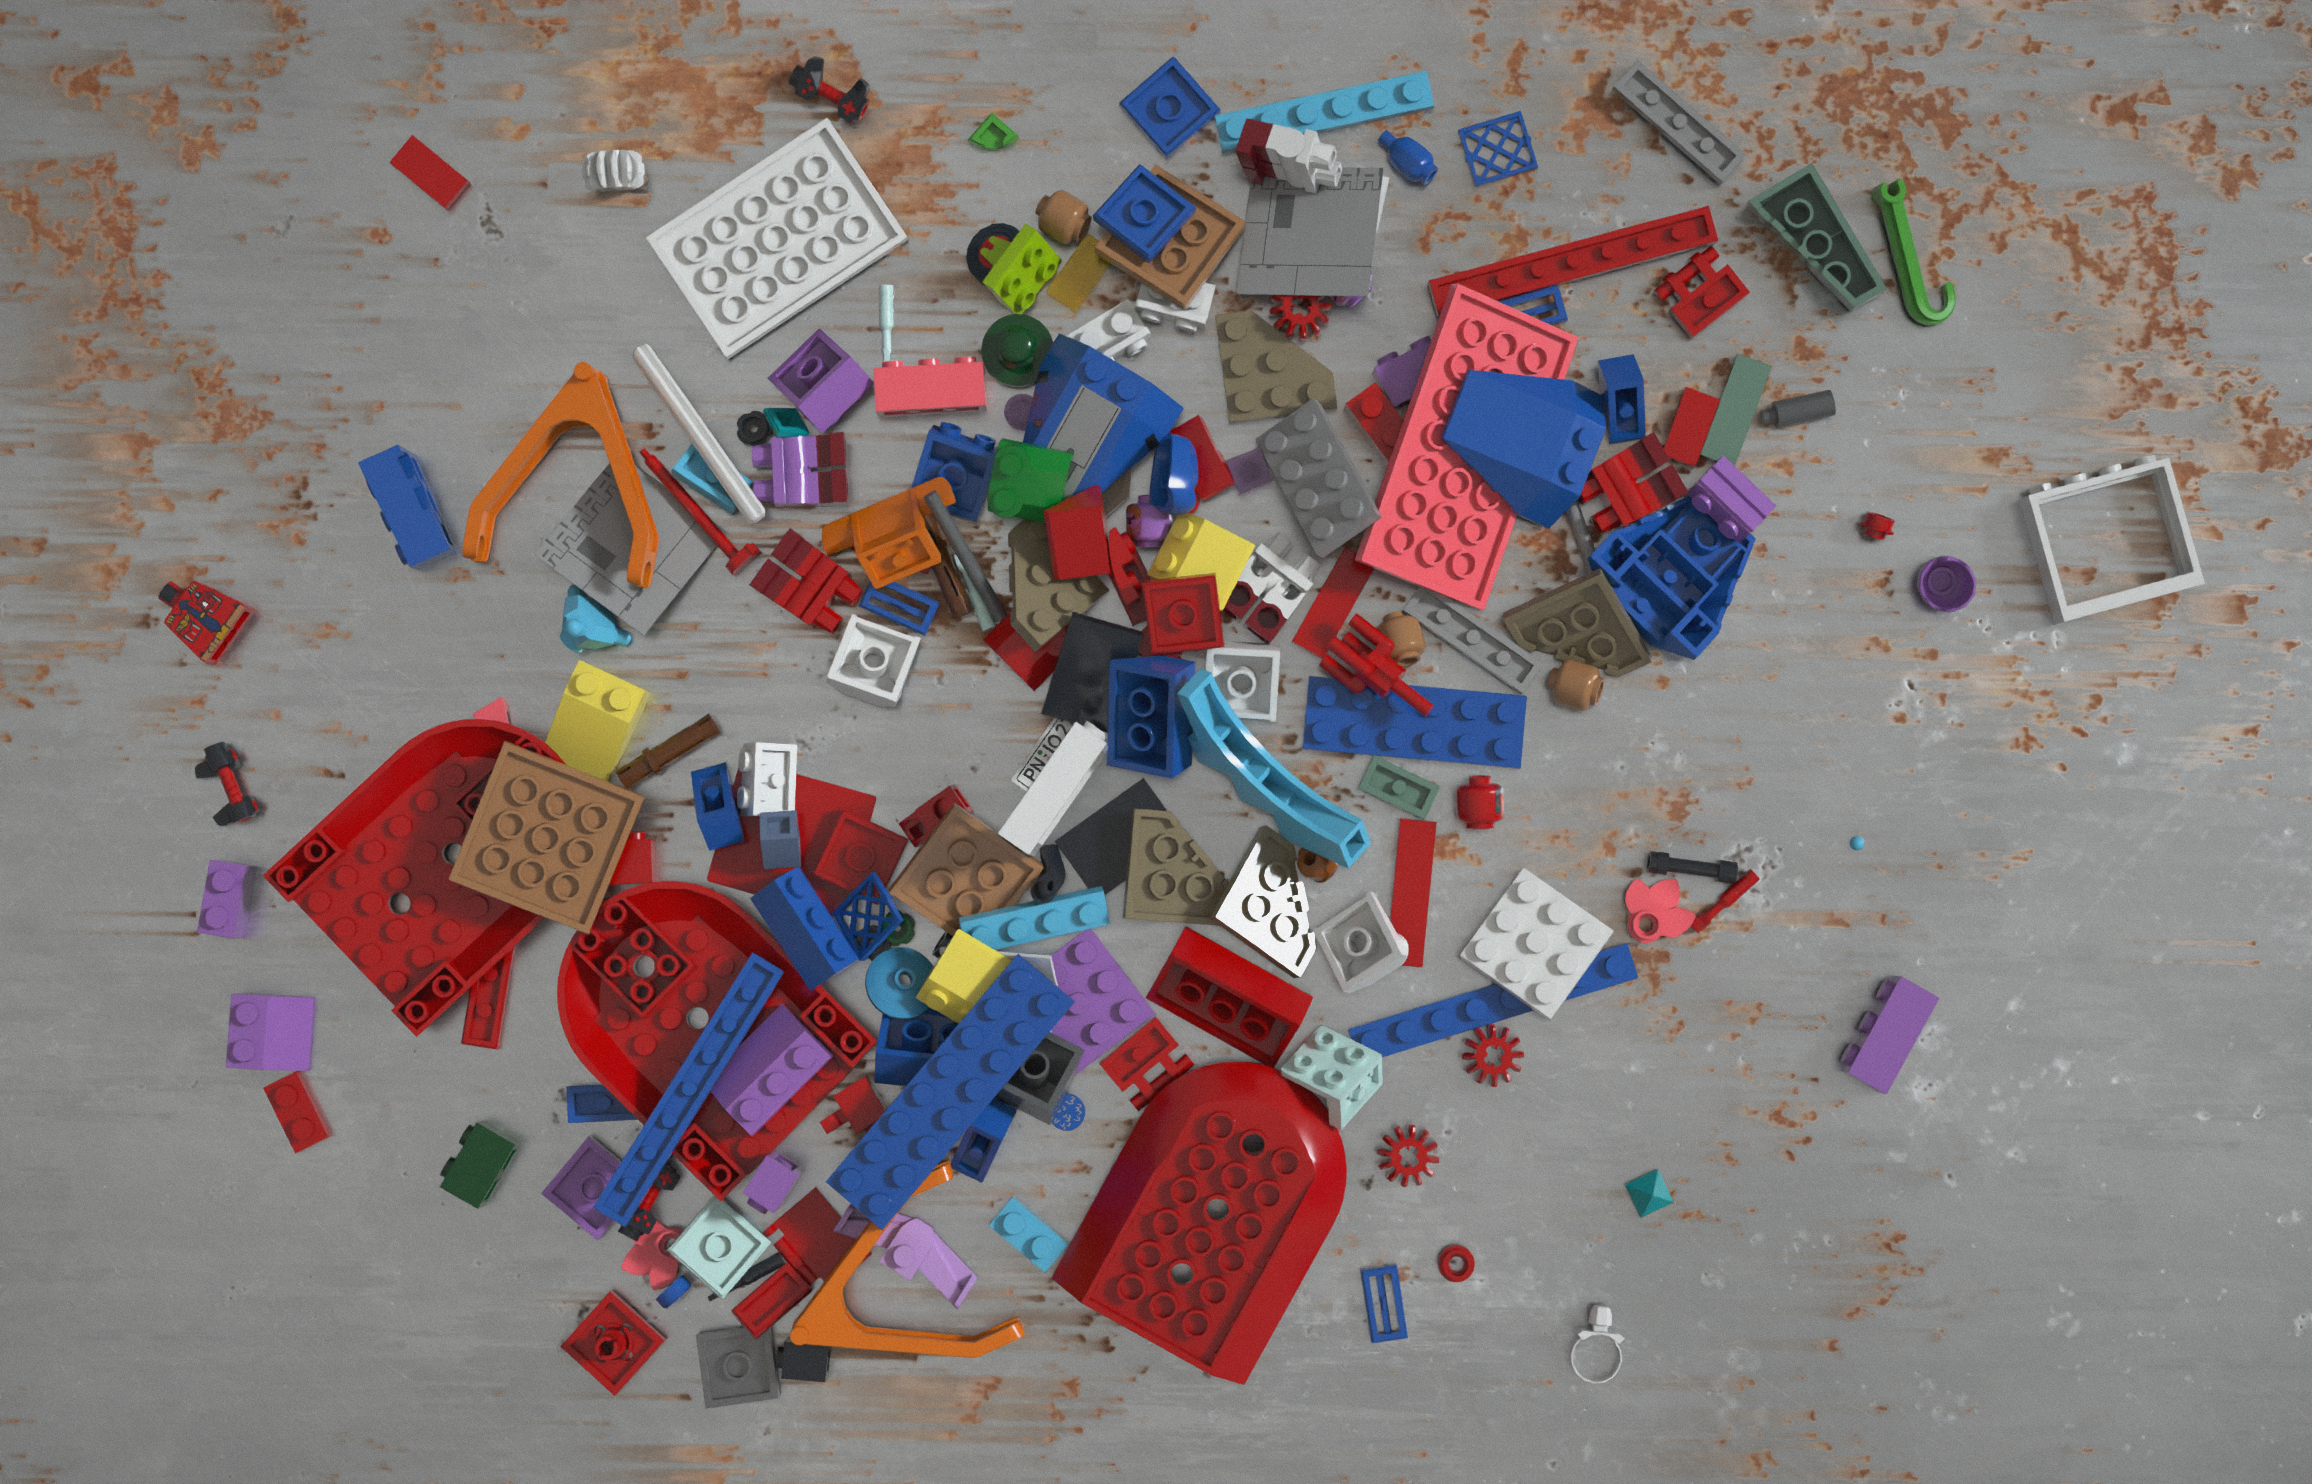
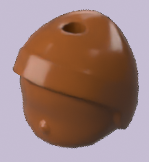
[1297,847,1338,883]

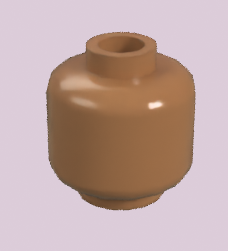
[1035,190,1092,244]
[1376,611,1426,668]
[1547,659,1605,711]

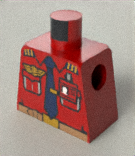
[158,581,255,665]

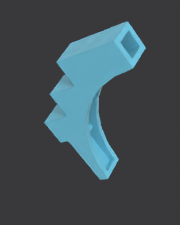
[1177,668,1371,869]

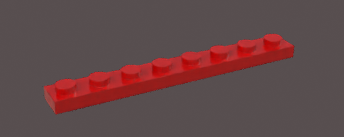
[1428,206,1718,318]

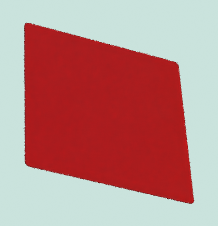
[707,767,876,917]

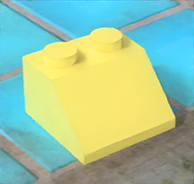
[1147,513,1255,611]
[916,928,1012,1024]

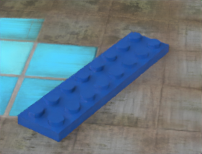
[826,954,1075,1230]

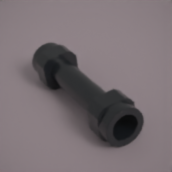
[1647,851,1738,884]

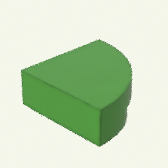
[968,112,1019,151]

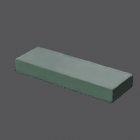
[1699,354,1772,466]

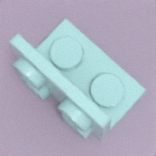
[1281,1026,1383,1130]

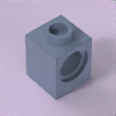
[760,810,801,869]

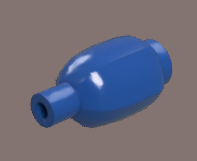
[1378,130,1438,185]

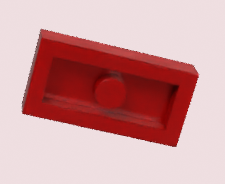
[263,1071,331,1153]

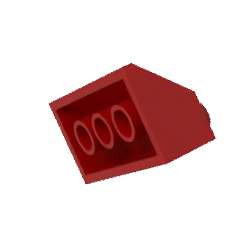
[1146,926,1314,1068]

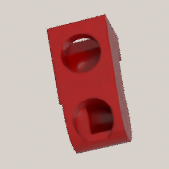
[899,784,973,848]

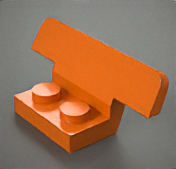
[822,477,956,590]

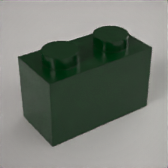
[440,1120,521,1209]

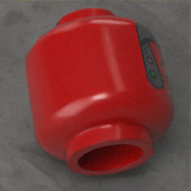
[1456,775,1504,829]

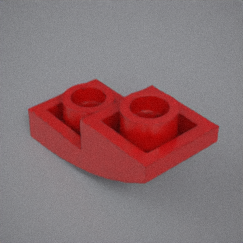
[1170,415,1235,501]
[1109,527,1142,608]

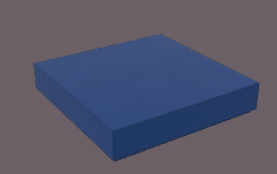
[1119,56,1221,159]
[1093,164,1196,263]

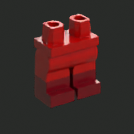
[1579,432,1689,534]
[749,528,864,634]

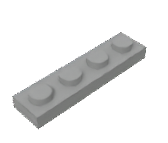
[1612,60,1746,185]
[1402,587,1544,694]

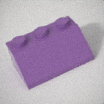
[711,1003,834,1136]

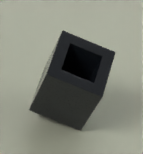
[776,1337,831,1382]

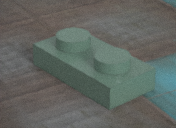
[1358,755,1440,820]

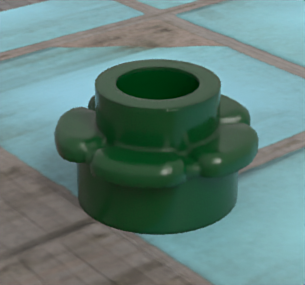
[883,910,915,946]

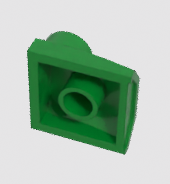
[987,438,1074,523]

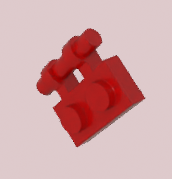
[1653,246,1750,339]
[1099,1017,1195,1112]

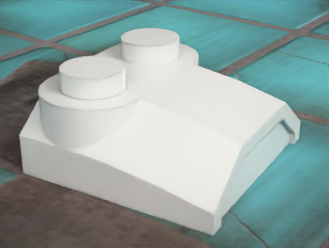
[826,614,921,707]
[1206,641,1280,722]
[1313,891,1409,993]

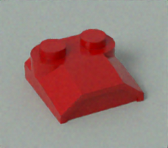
[983,613,1068,692]

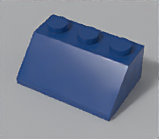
[1107,655,1195,779]
[750,867,860,991]
[874,1007,958,1086]

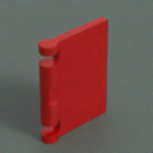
[762,1187,872,1293]

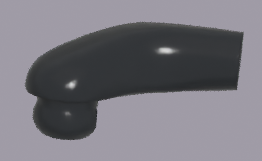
[1030,844,1066,904]

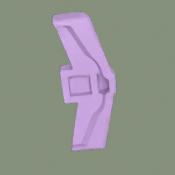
[833,1204,977,1310]

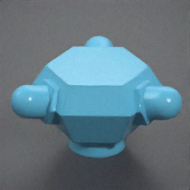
[560,584,631,653]

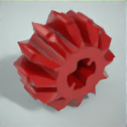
[1269,295,1331,341]
[1461,1024,1524,1087]
[1376,1124,1439,1187]

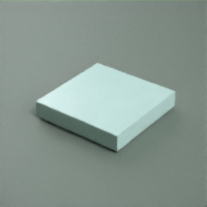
[666,1196,771,1299]

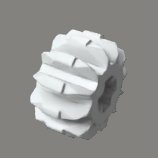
[582,150,645,192]

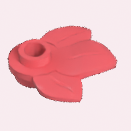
[1625,879,1696,943]
[621,1220,683,1290]

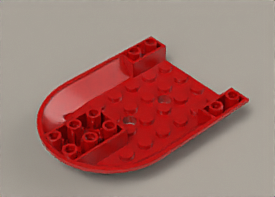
[262,719,567,1037]
[557,881,878,1202]
[1051,1061,1347,1385]

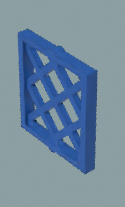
[1458,111,1538,187]
[832,872,904,961]

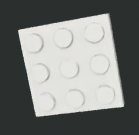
[1459,867,1614,1021]

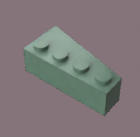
[1746,163,1887,312]

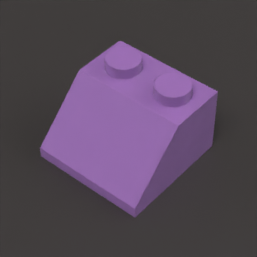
[768,328,874,433]
[226,993,316,1071]

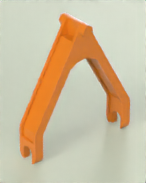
[462,362,659,588]
[790,1160,1025,1358]

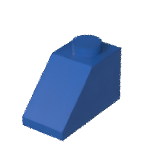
[1598,354,1646,444]
[691,762,745,851]
[950,1098,1017,1183]

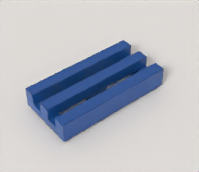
[1500,285,1568,326]
[859,581,940,637]
[1360,1264,1408,1343]

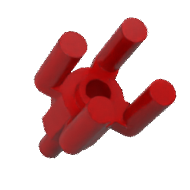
[1319,613,1434,717]

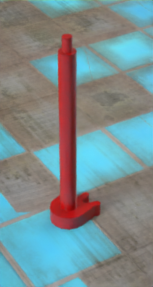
[639,448,762,575]

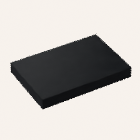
[1041,612,1143,733]
[1055,778,1167,895]

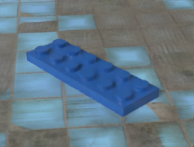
[1302,676,1527,769]

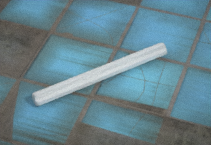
[632,344,766,524]

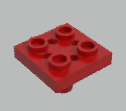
[560,1290,666,1396]

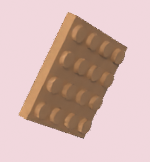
[448,741,645,934]

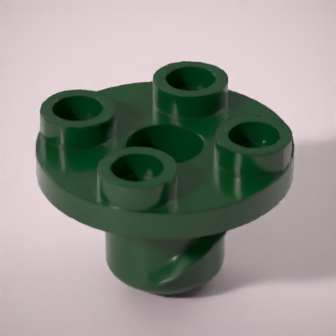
[981,314,1053,387]

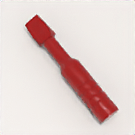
[1691,869,1760,933]

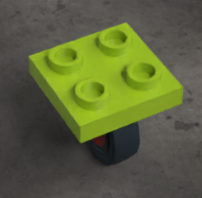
[966,223,1062,314]

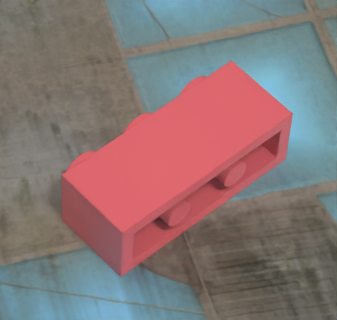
[873,357,987,417]

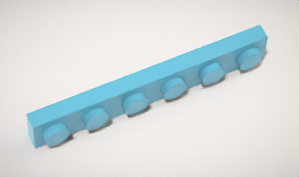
[1215,71,1434,154]

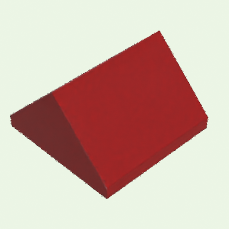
[1043,485,1111,580]

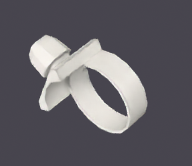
[1569,1305,1625,1384]

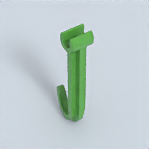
[1872,178,1956,325]

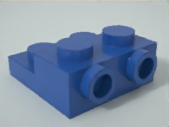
[911,422,998,522]

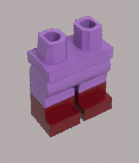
[752,432,849,508]

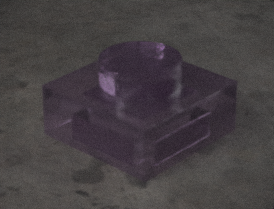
[1226,447,1273,496]

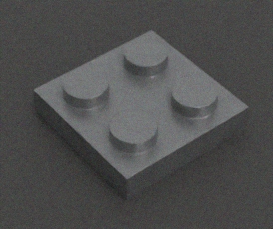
[696,1327,780,1409]

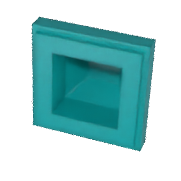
[763,408,810,438]
[1624,1169,1674,1218]

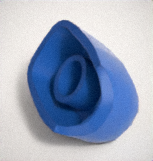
[1149,433,1199,516]

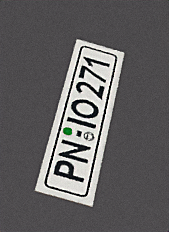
[1011,718,1074,791]

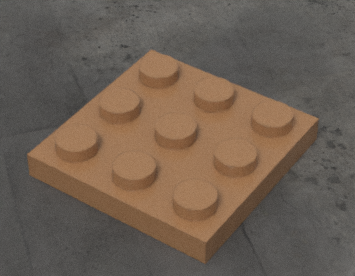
[1094,164,1246,310]
[889,802,1044,936]

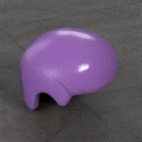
[1917,555,1977,613]

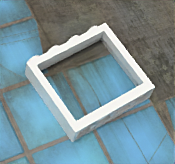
[2019,455,2205,625]
[998,721,1108,857]

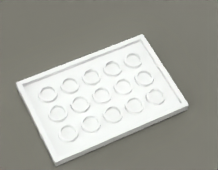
[646,118,909,359]

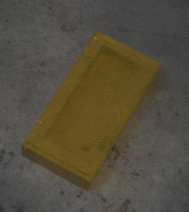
[1046,233,1111,314]

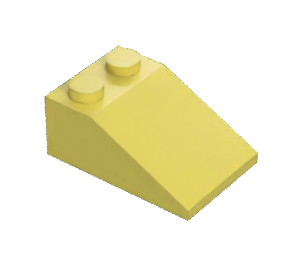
[545,660,652,782]

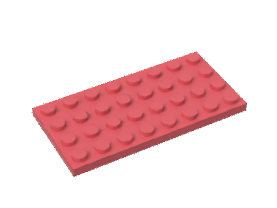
[1355,283,1579,611]

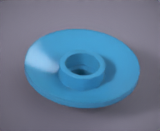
[865,947,933,1019]

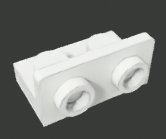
[1135,283,1216,332]
[1066,299,1151,361]
[737,742,797,816]

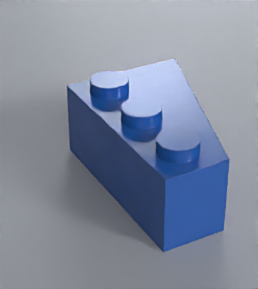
[358,445,457,570]

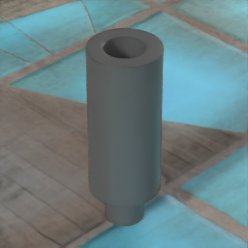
[1760,390,1836,428]

